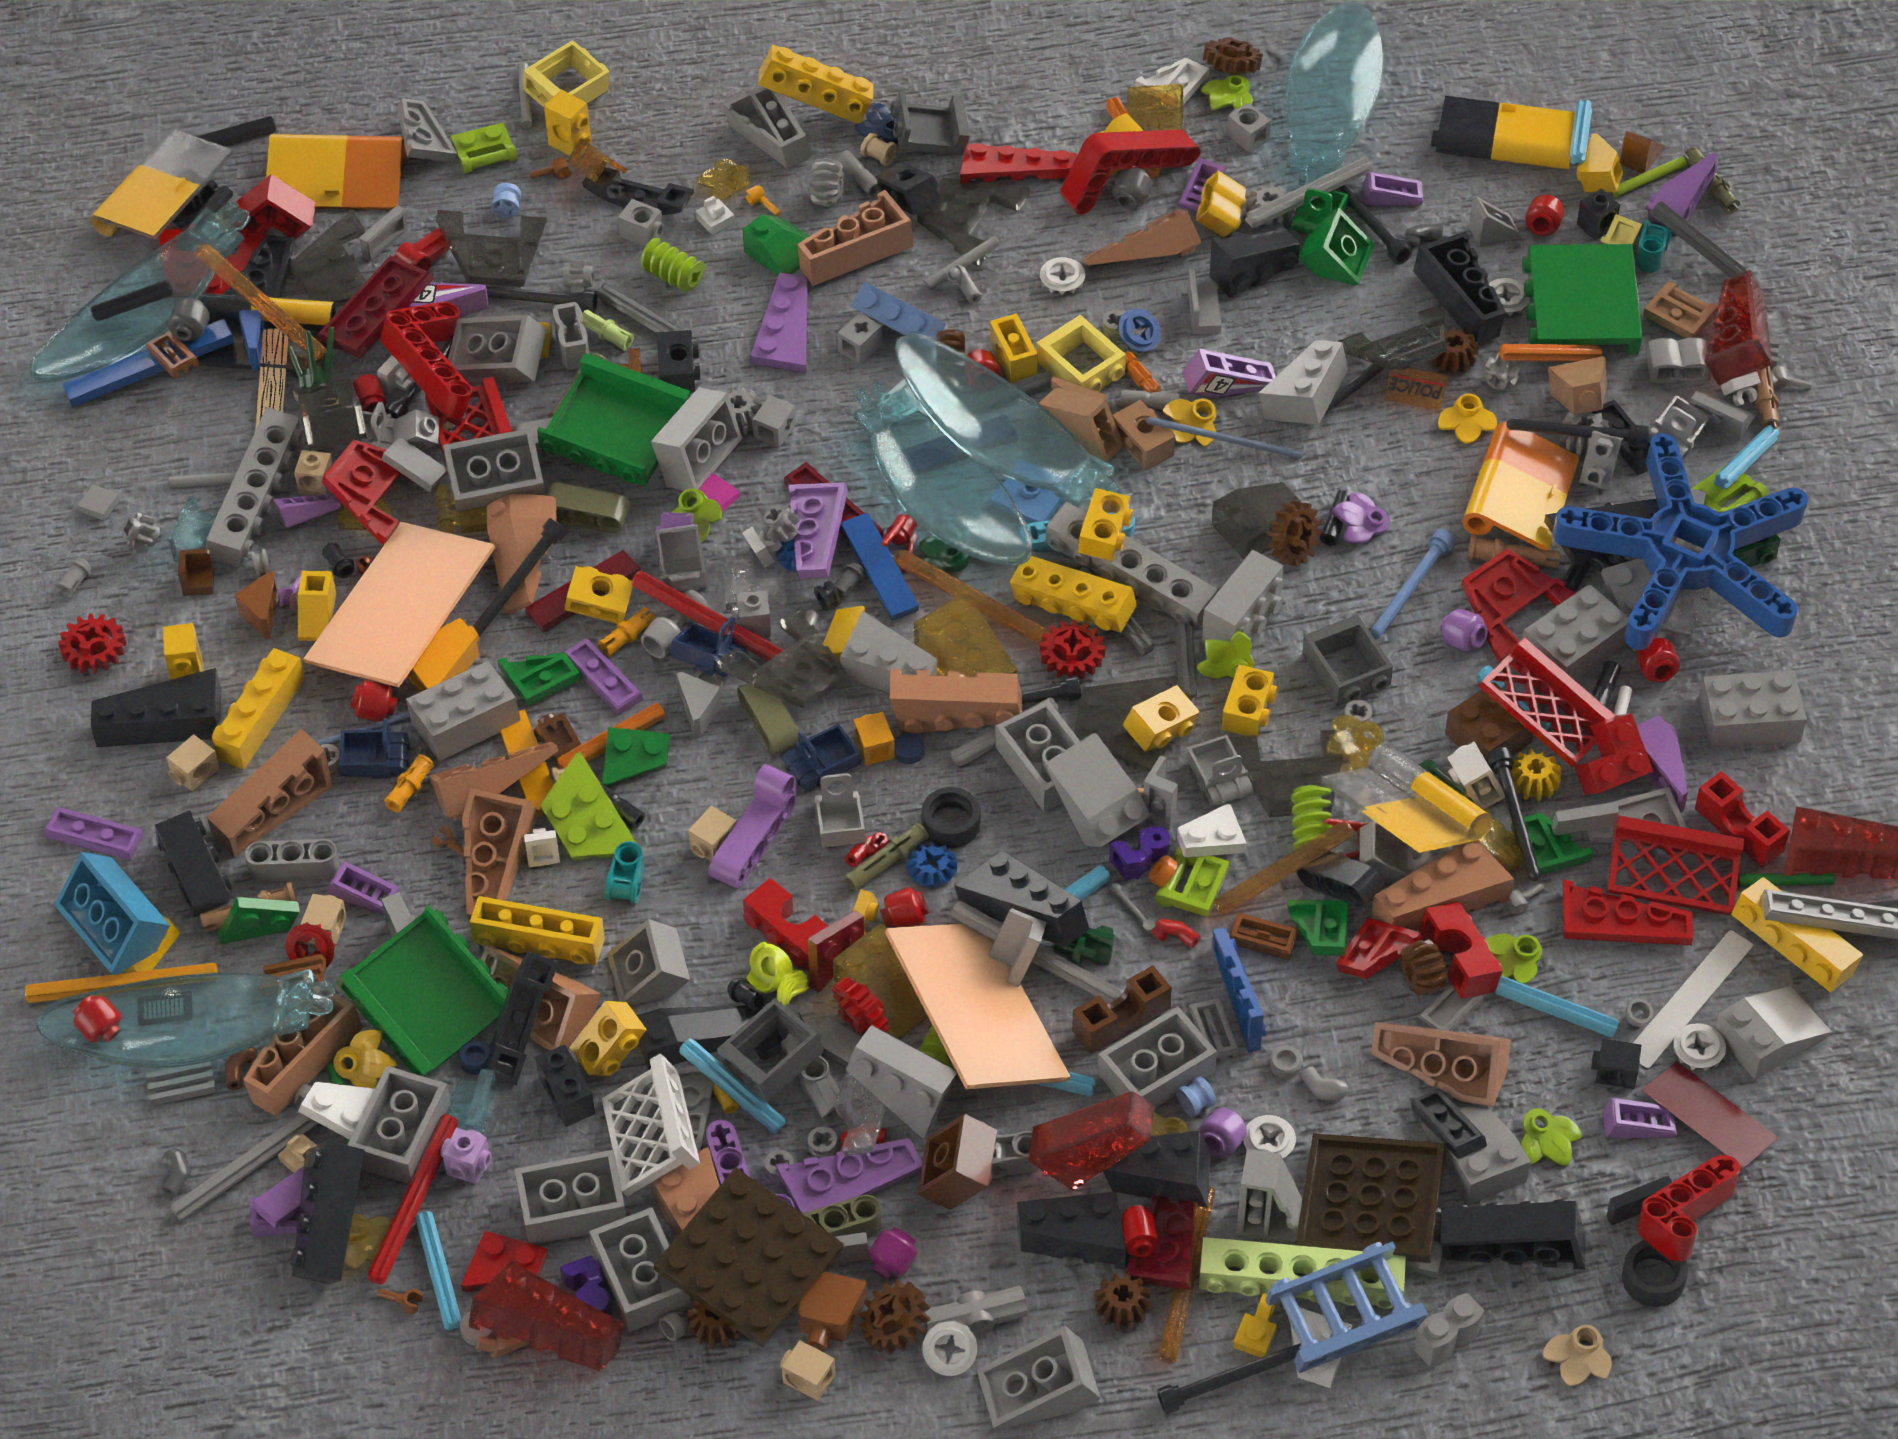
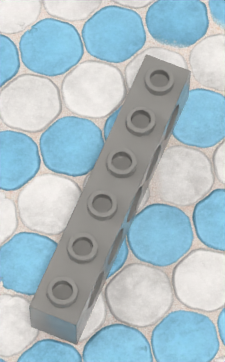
[206,407,303,568]
[1045,501,1218,630]

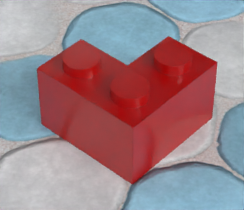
[232,174,316,240]
[1574,713,1653,795]

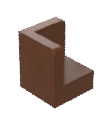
[178,548,215,596]

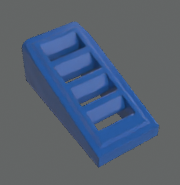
[239,310,265,370]

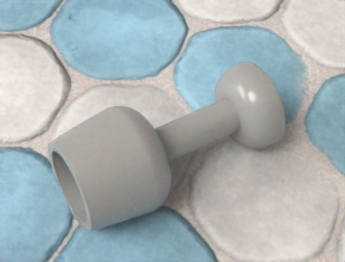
[641,589,708,658]

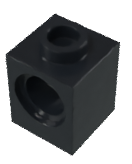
[1577,188,1620,240]
[1591,1038,1642,1089]

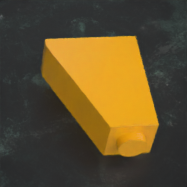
[407,618,480,692]

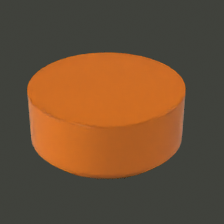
[1149,855,1178,888]

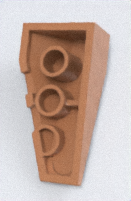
[1081,209,1201,265]
[487,493,556,615]
[462,788,538,916]

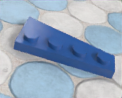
[1212,927,1266,1053]

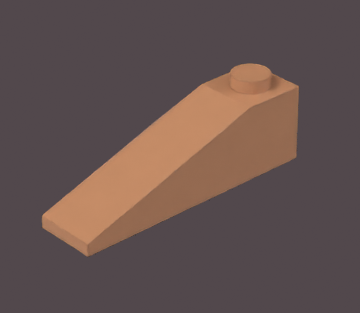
[428,742,558,821]
[481,945,601,1050]
[1371,1022,1511,1106]

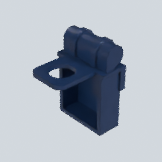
[670,617,748,677]
[339,718,410,779]
[782,723,861,791]

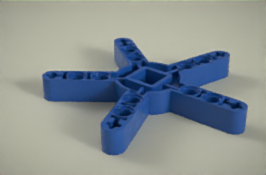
[1552,433,1808,650]

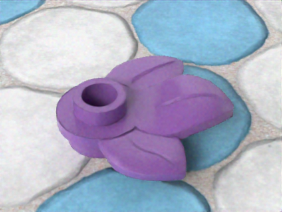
[1331,493,1390,543]

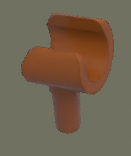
[530,157,571,180]
[431,827,465,859]
[377,1288,423,1315]

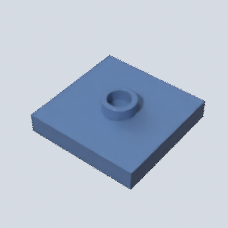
[991,461,1071,523]

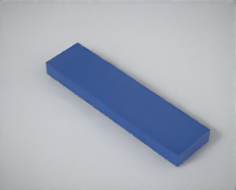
[841,513,919,621]

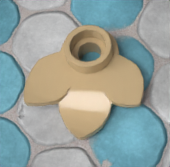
[1543,1325,1612,1387]

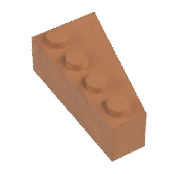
[797,190,913,286]
[890,669,1022,734]
[207,729,333,858]
[1371,840,1514,931]
[243,977,363,1117]
[650,1147,719,1237]

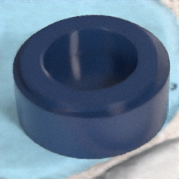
[894,733,924,764]
[458,1041,490,1075]

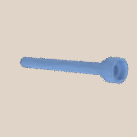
[1370,529,1456,638]

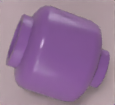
[1440,609,1488,652]
[1198,1108,1247,1157]

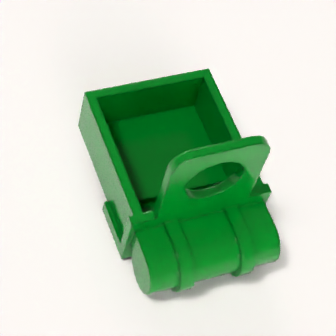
[1291,188,1348,235]

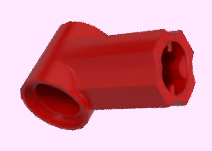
[394,227,453,271]

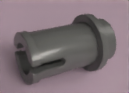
[834,562,865,601]

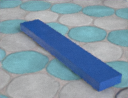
[62,319,235,407]

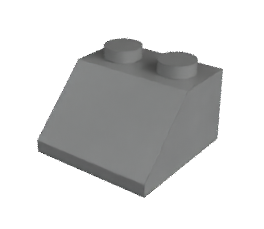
[607,919,690,1006]

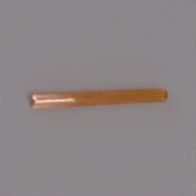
[195,243,326,361]
[894,550,1049,644]
[1159,1186,1215,1364]

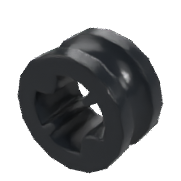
[814,581,841,611]

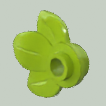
[1201,75,1253,111]
[671,488,722,543]
[1197,631,1254,679]
[1485,933,1542,984]
[1520,1108,1582,1167]

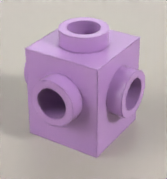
[441,1128,492,1185]

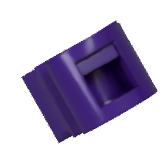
[1109,826,1170,881]
[560,1255,611,1326]

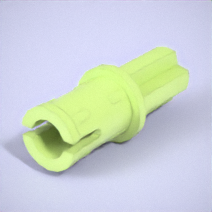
[582,310,634,351]

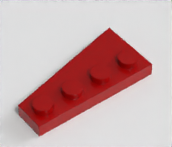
[960,143,1077,183]
[1562,879,1693,946]

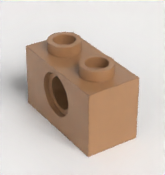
[1112,400,1176,471]

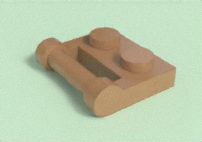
[1643,281,1719,338]

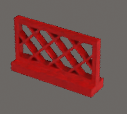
[425,377,512,466]
[1478,637,1615,768]
[1606,815,1745,916]

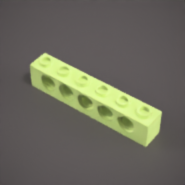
[1199,1237,1406,1309]

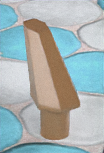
[476,1333,532,1358]

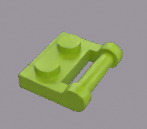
[450,122,518,174]
[1691,465,1768,513]
[1154,847,1230,917]

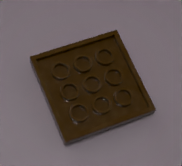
[1295,1133,1446,1263]
[653,1167,844,1348]

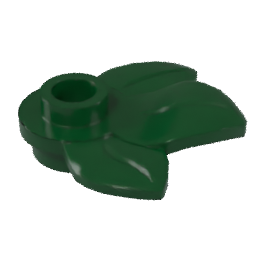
[915,531,970,574]

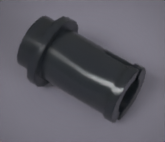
[322,542,355,579]
[727,977,767,1011]

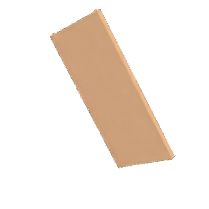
[304,522,495,687]
[885,924,1071,1089]

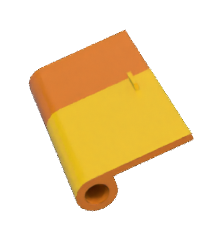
[266,134,410,210]
[1462,422,1580,552]

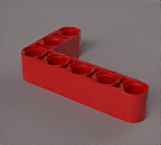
[1060,130,1201,215]
[380,302,472,419]

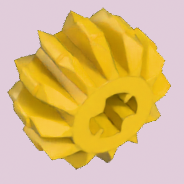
[1510,748,1562,803]

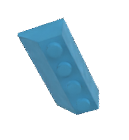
[54,852,170,975]

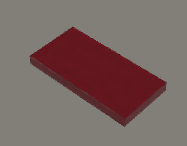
[317,255,433,359]

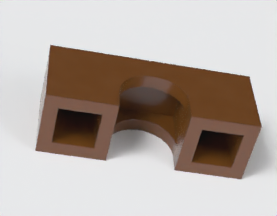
[1072,965,1172,1054]

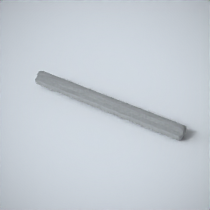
[1245,157,1374,228]
[951,901,1121,1004]
[171,1114,320,1221]

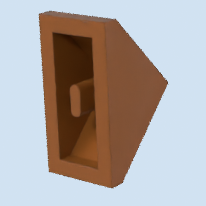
[1620,131,1665,173]
[235,572,278,638]

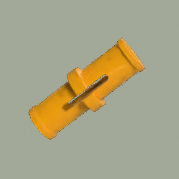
[598,607,655,657]
[384,754,434,813]

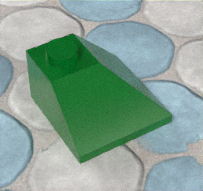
[1298,207,1375,286]
[742,214,810,276]

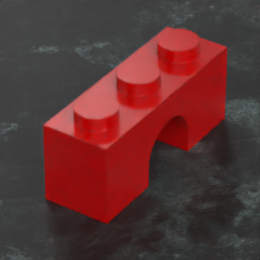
[1694,771,1790,868]
[743,877,828,972]
[1419,902,1503,999]

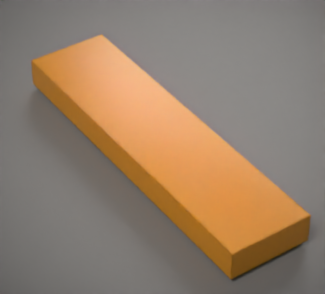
[500,709,554,817]

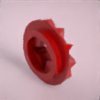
[285,922,336,968]

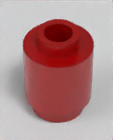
[352,374,386,414]
[1121,1205,1159,1257]

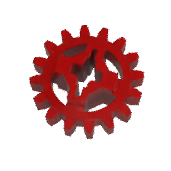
[58,613,127,674]
[1039,620,1106,680]
[832,976,890,1035]

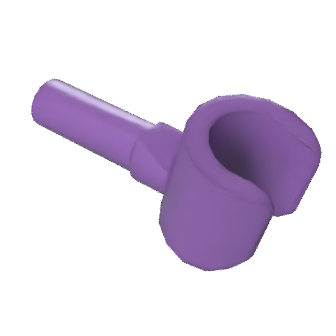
[278,575,301,609]

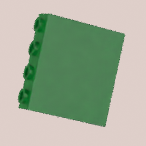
[1522,244,1642,355]
[537,353,691,487]
[336,905,509,1077]

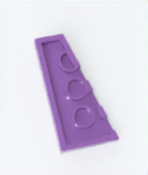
[788,482,848,578]

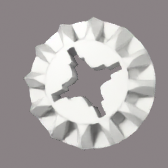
[1040,257,1085,295]
[1489,278,1530,316]
[1673,1023,1726,1072]
[1243,1115,1296,1160]
[923,1320,977,1376]

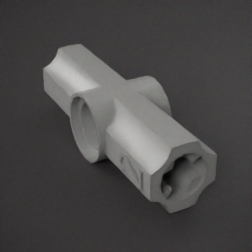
[781,1033,849,1123]
[924,1286,1028,1336]

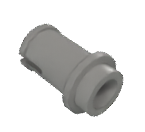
[56,558,92,597]

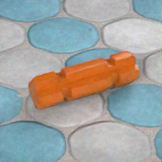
[1125,351,1160,393]

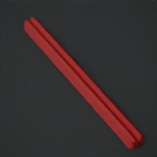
[632,571,793,670]
[368,1114,458,1285]

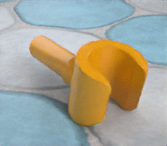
[746,186,781,216]

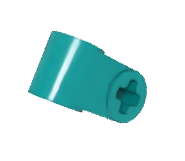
[1636,219,1672,273]
[604,841,645,904]

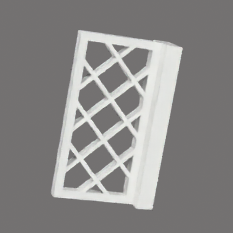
[602,1054,700,1197]

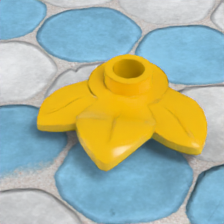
[1438,393,1497,444]
[1163,398,1216,447]
[333,1029,397,1089]

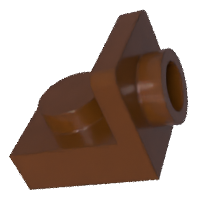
[534,712,581,760]

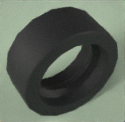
[921,787,981,848]
[1621,1240,1689,1307]

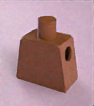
[798,1272,868,1352]

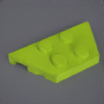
[540,751,636,860]

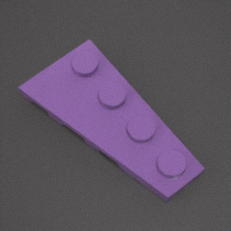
[750,273,807,373]
[776,1138,923,1213]

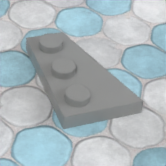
[397,98,457,162]
[1586,787,1687,844]
[658,1066,714,1158]

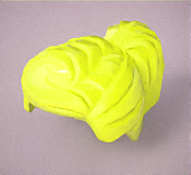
[746,941,809,1006]

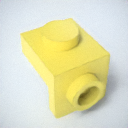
[1600,214,1643,248]

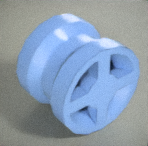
[491,183,521,218]
[1176,1076,1216,1117]

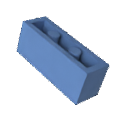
[851,281,946,349]

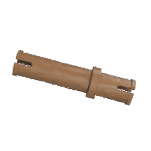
[1751,354,1780,429]

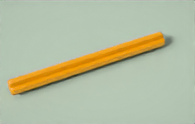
[25,963,218,1003]

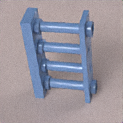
[1265,1242,1428,1373]

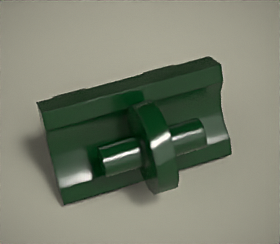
[1054,925,1115,965]

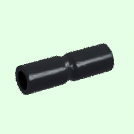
[1320,490,1350,546]
[1592,661,1622,708]
[599,782,645,828]

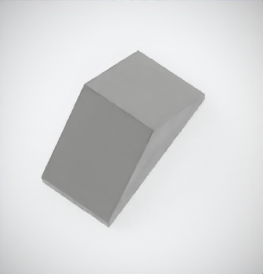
[1469,196,1520,247]
[676,672,722,738]

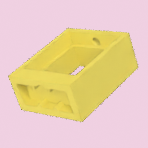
[523,40,610,107]
[1036,315,1126,392]

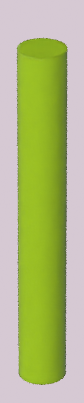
[1612,156,1687,197]

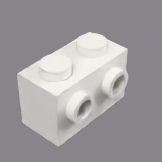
[1447,742,1505,810]

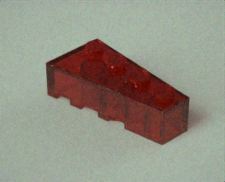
[1704,270,1773,386]
[1783,806,1898,879]
[1028,1090,1155,1191]
[468,1261,624,1371]

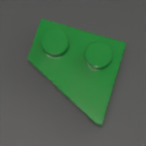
[1510,812,1593,875]
[1287,900,1349,956]

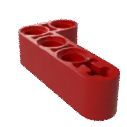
[1637,1155,1741,1262]

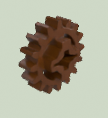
[1202,37,1263,75]
[1267,500,1322,566]
[859,1280,931,1354]

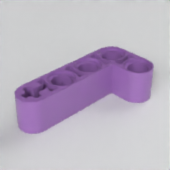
[708,764,796,888]
[706,1120,794,1208]

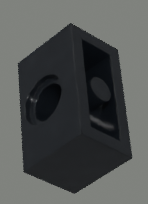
[876,161,940,215]
[657,330,701,393]
[535,1044,595,1127]

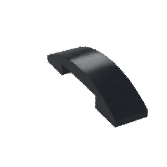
[582,164,694,215]
[485,951,559,1085]

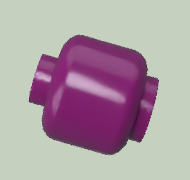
[868,1227,917,1280]

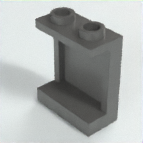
[890,91,970,155]

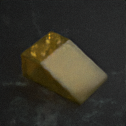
[914,594,1018,677]
[833,923,928,1040]

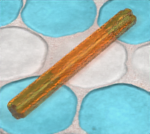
[1214,820,1354,915]

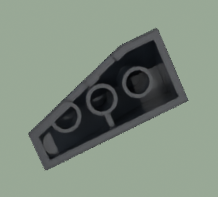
[636,1005,763,1070]

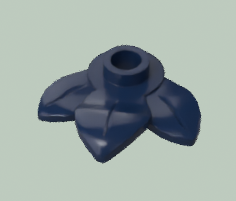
[854,103,898,144]

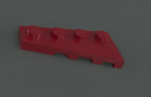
[1125,1195,1196,1290]

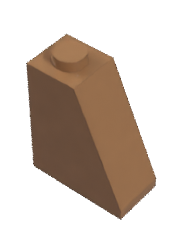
[1548,356,1607,415]
[1038,387,1124,463]

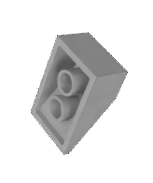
[448,314,547,383]
[1044,733,1151,847]
[1715,986,1832,1080]
[1422,1103,1531,1205]
[977,1326,1101,1430]

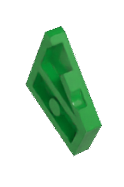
[497,652,581,707]
[602,727,670,787]
[218,897,300,944]

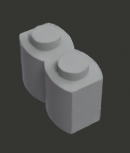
[553,302,589,370]
[1646,337,1711,384]
[1414,1293,1484,1367]

